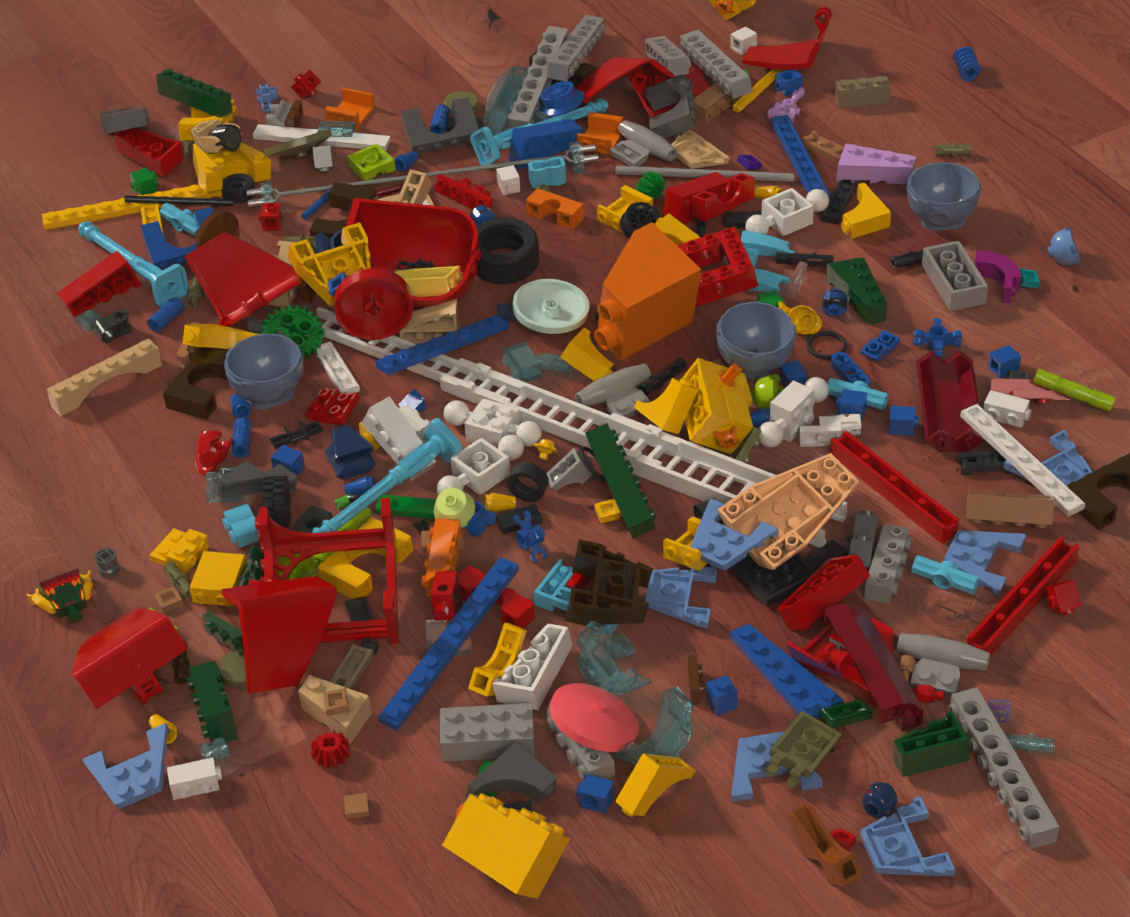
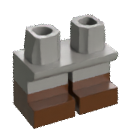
[266,99,304,128]

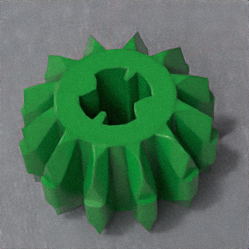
[636,171,666,201]

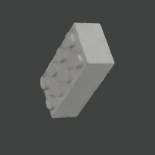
[922,241,988,312]
[440,703,535,762]

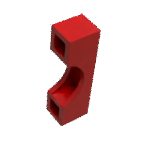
[692,173,755,221]
[458,565,535,629]

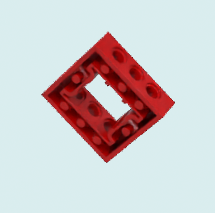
[677,226,758,307]

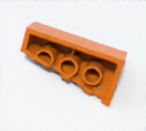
[421,518,462,597]

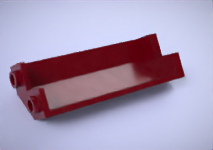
[916,350,984,452]
[824,602,924,731]

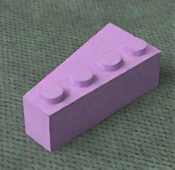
[836,143,916,184]

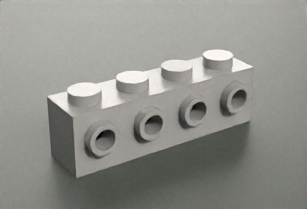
[864,524,912,604]
[545,708,615,780]

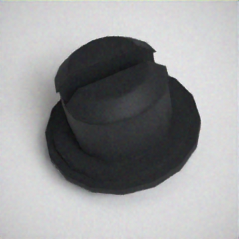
[360,637,379,655]

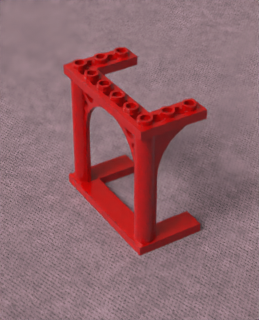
[255,498,399,644]

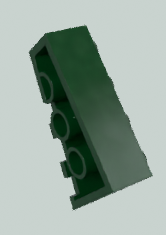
[826,257,887,325]
[187,661,238,747]

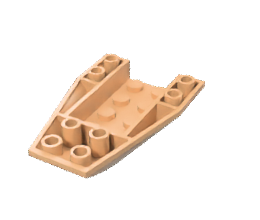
[718,453,859,570]

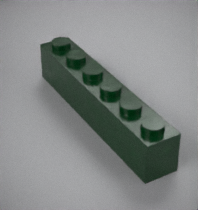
[156,69,233,118]
[585,423,656,538]

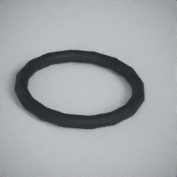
[806,331,847,359]
[579,446,606,481]

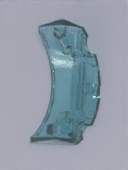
[577,620,652,695]
[613,686,694,766]

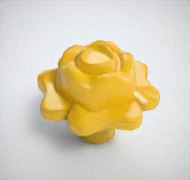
[534,439,558,460]

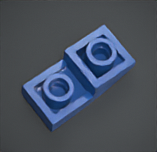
[860,330,900,362]

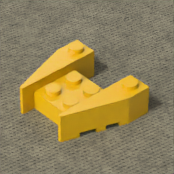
[193,142,271,193]
[288,223,371,306]

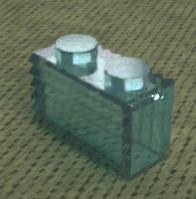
[502,342,542,383]

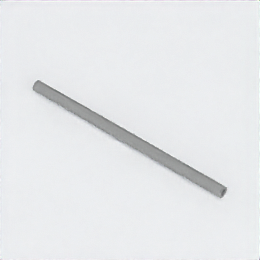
[615,166,794,182]

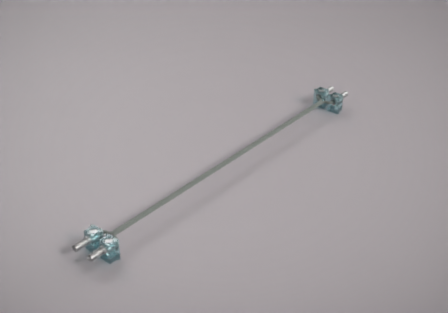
[247,142,599,207]

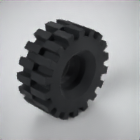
[262,476,291,528]

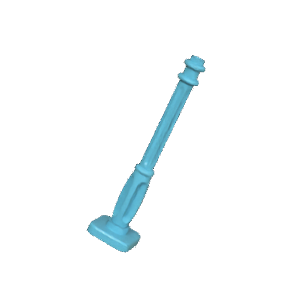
[470,98,608,165]
[78,221,189,307]
[312,418,462,533]

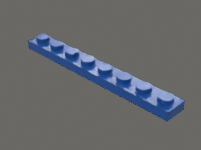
[771,115,830,200]
[376,315,509,375]

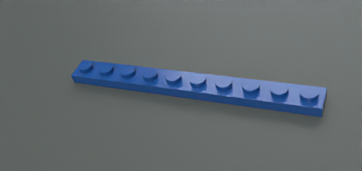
[378,557,519,731]

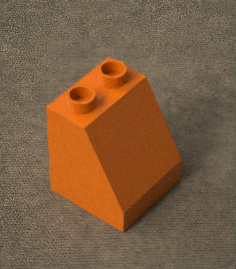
[594,222,701,361]

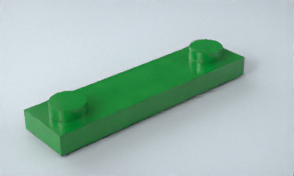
[375,494,436,519]

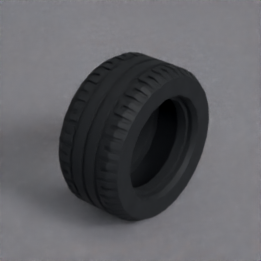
[476,217,539,285]

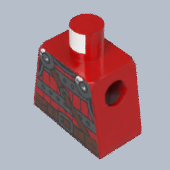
[430,571,462,621]

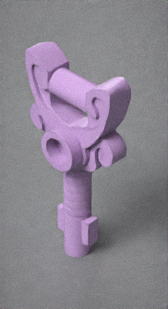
[767,87,805,124]

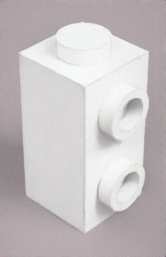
[983,390,1032,428]
[167,758,222,800]

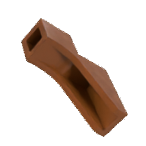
[787,803,863,886]

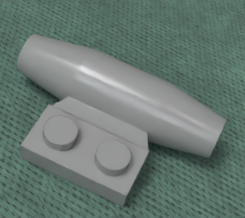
[610,120,677,167]
[575,364,651,418]
[897,633,990,696]

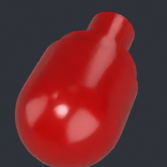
[912,684,945,704]

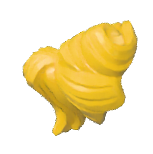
[778,302,823,335]

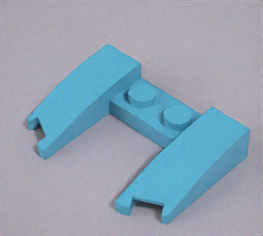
[741,231,795,293]
[533,559,619,635]

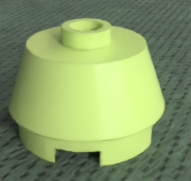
[434,488,475,528]

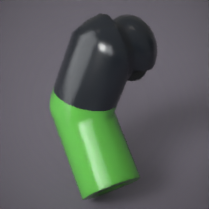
[335,493,363,509]

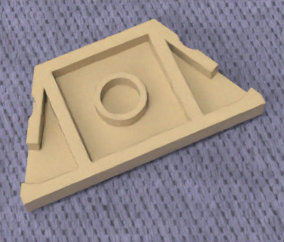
[671,129,729,169]

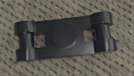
[958,451,1012,475]

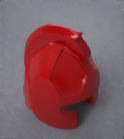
[195,430,233,475]

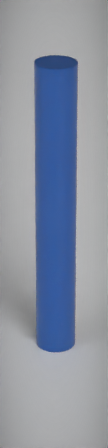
[301,190,330,220]

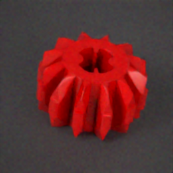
[311,730,350,770]

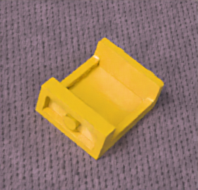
[597,185,653,233]
[663,516,708,571]
[190,551,246,606]

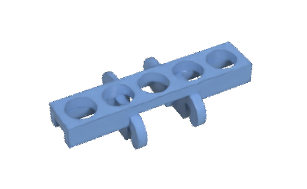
[256,83,279,113]

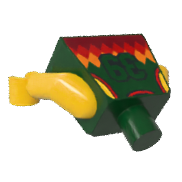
[27,568,93,624]

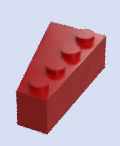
[114,128,184,178]
[662,172,728,225]
[56,251,142,317]
[777,554,871,631]

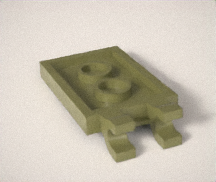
[765,711,842,789]

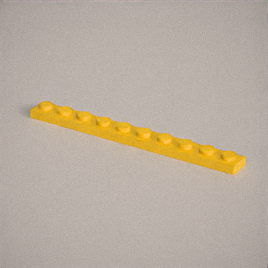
[42,185,222,230]

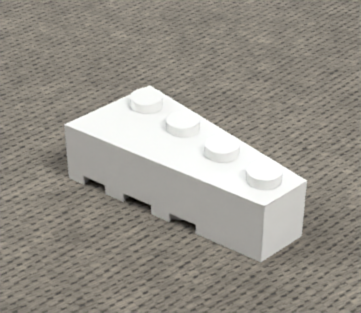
[361,396,436,481]
[492,624,573,710]

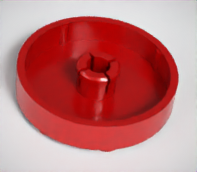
[334,268,413,340]

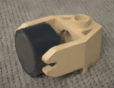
[191,119,242,153]

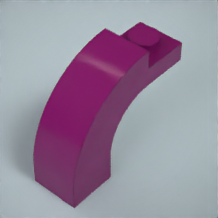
[975,250,1021,303]

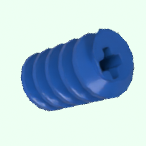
[953,47,981,82]

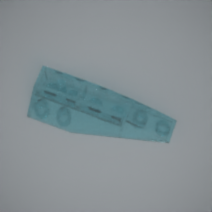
[483,66,528,136]

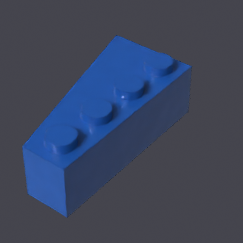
[508,119,582,170]

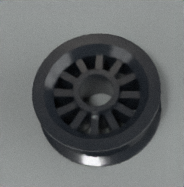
[620,202,661,239]

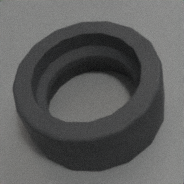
[507,462,549,502]

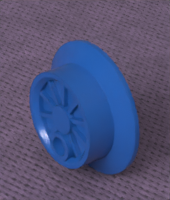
[539,81,585,117]

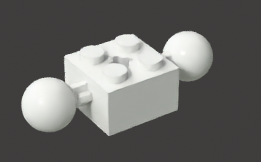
[745,188,829,236]
[759,377,829,448]
[444,398,542,449]
[437,434,524,495]

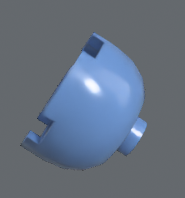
[1048,227,1080,266]

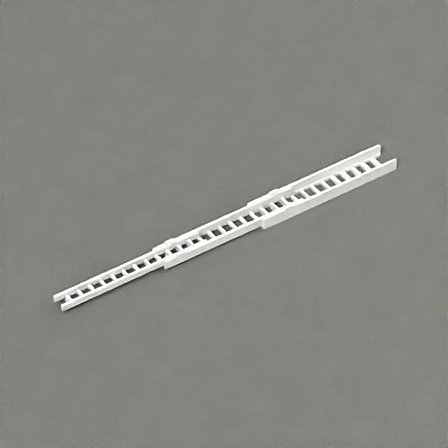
[306,307,847,548]

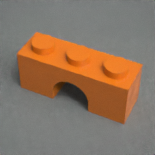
[526,188,584,230]

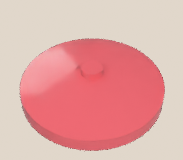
[549,683,639,752]

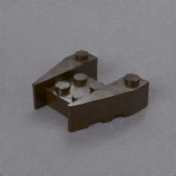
[564,539,653,626]

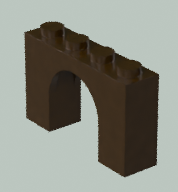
[309,182,378,239]
[163,347,228,420]
[1067,453,1130,530]

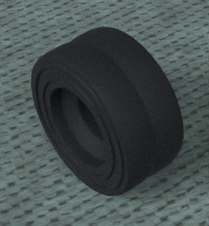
[222,173,255,203]

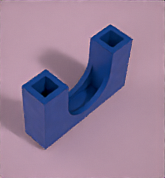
[141,207,213,271]

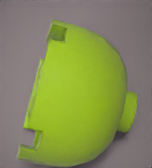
[751,374,784,410]

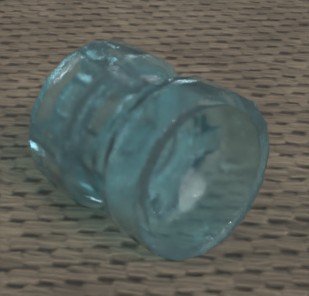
[200,736,230,763]

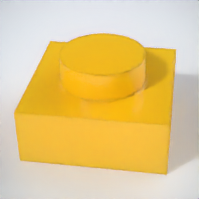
[594,499,621,523]

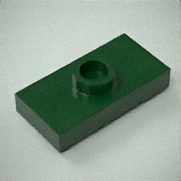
[820,699,872,729]

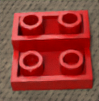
[304,388,360,424]

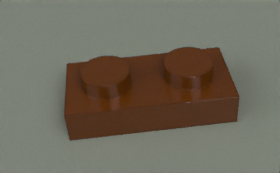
[688,655,704,705]

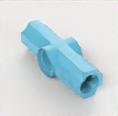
[159,203,198,236]
[828,378,889,410]
[911,555,980,595]

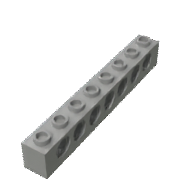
[548,15,606,81]
[507,26,568,129]
[679,30,753,99]
[948,687,1059,849]

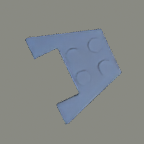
[1003,430,1092,486]
[690,498,779,571]
[944,530,1026,597]
[645,564,718,629]
[83,723,169,809]
[731,731,823,802]
[860,796,955,876]

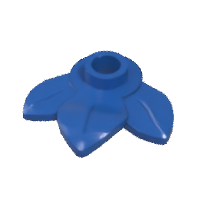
[463,502,496,537]

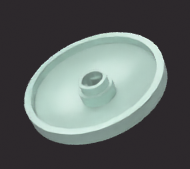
[512,279,589,334]

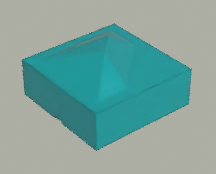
[1019,268,1041,289]

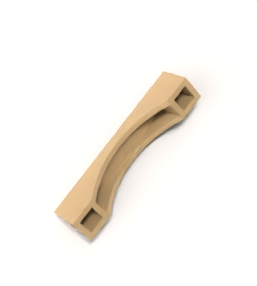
[47,338,162,416]

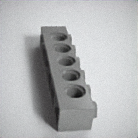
[645,36,691,76]

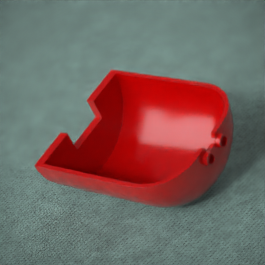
[346,198,481,309]

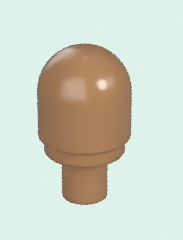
[897,655,916,682]

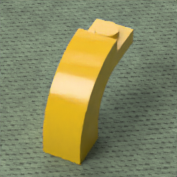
[468,623,527,697]

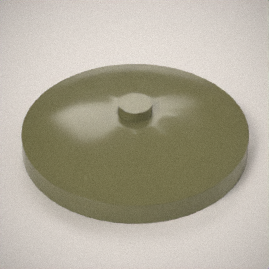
[263,129,332,157]

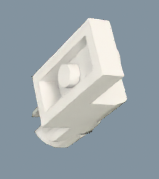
[799,414,861,447]

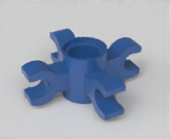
[913,318,962,358]
[513,510,547,563]

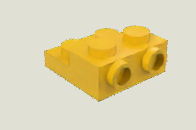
[149,528,209,574]

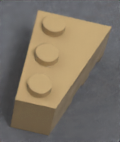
[399,299,460,344]
[298,675,372,745]

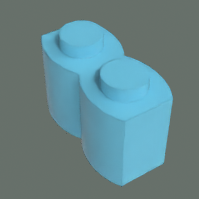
[528,157,567,189]
[222,504,259,548]

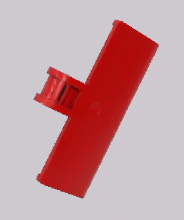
[742,6,833,70]
[575,57,674,104]
[626,65,710,118]
[185,232,302,327]
[221,576,338,694]
[72,608,188,709]
[787,616,893,708]

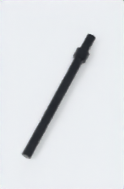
[124,195,233,207]

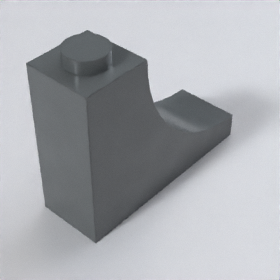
[465,742,558,803]

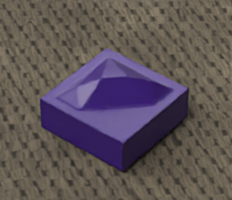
[737,155,762,169]

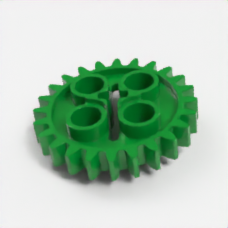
[261,305,324,361]

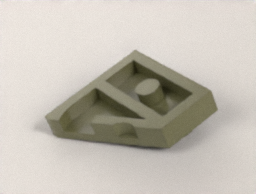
[733,427,762,464]

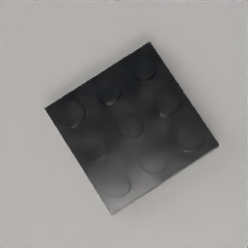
[727,553,817,607]

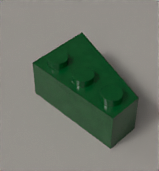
[894,711,969,777]

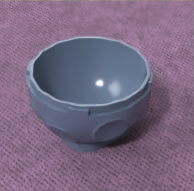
[907,162,981,231]
[716,302,796,380]
[224,334,304,410]

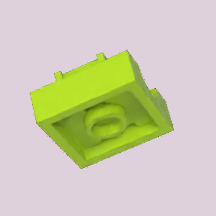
[347,144,396,181]

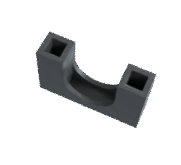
[646,74,697,139]
[401,97,479,155]
[100,104,150,134]

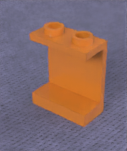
[324,88,375,130]
[577,112,623,155]

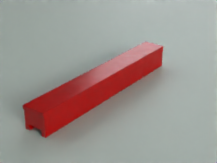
[829,431,959,544]
[967,536,1079,656]

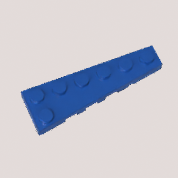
[730,623,843,719]

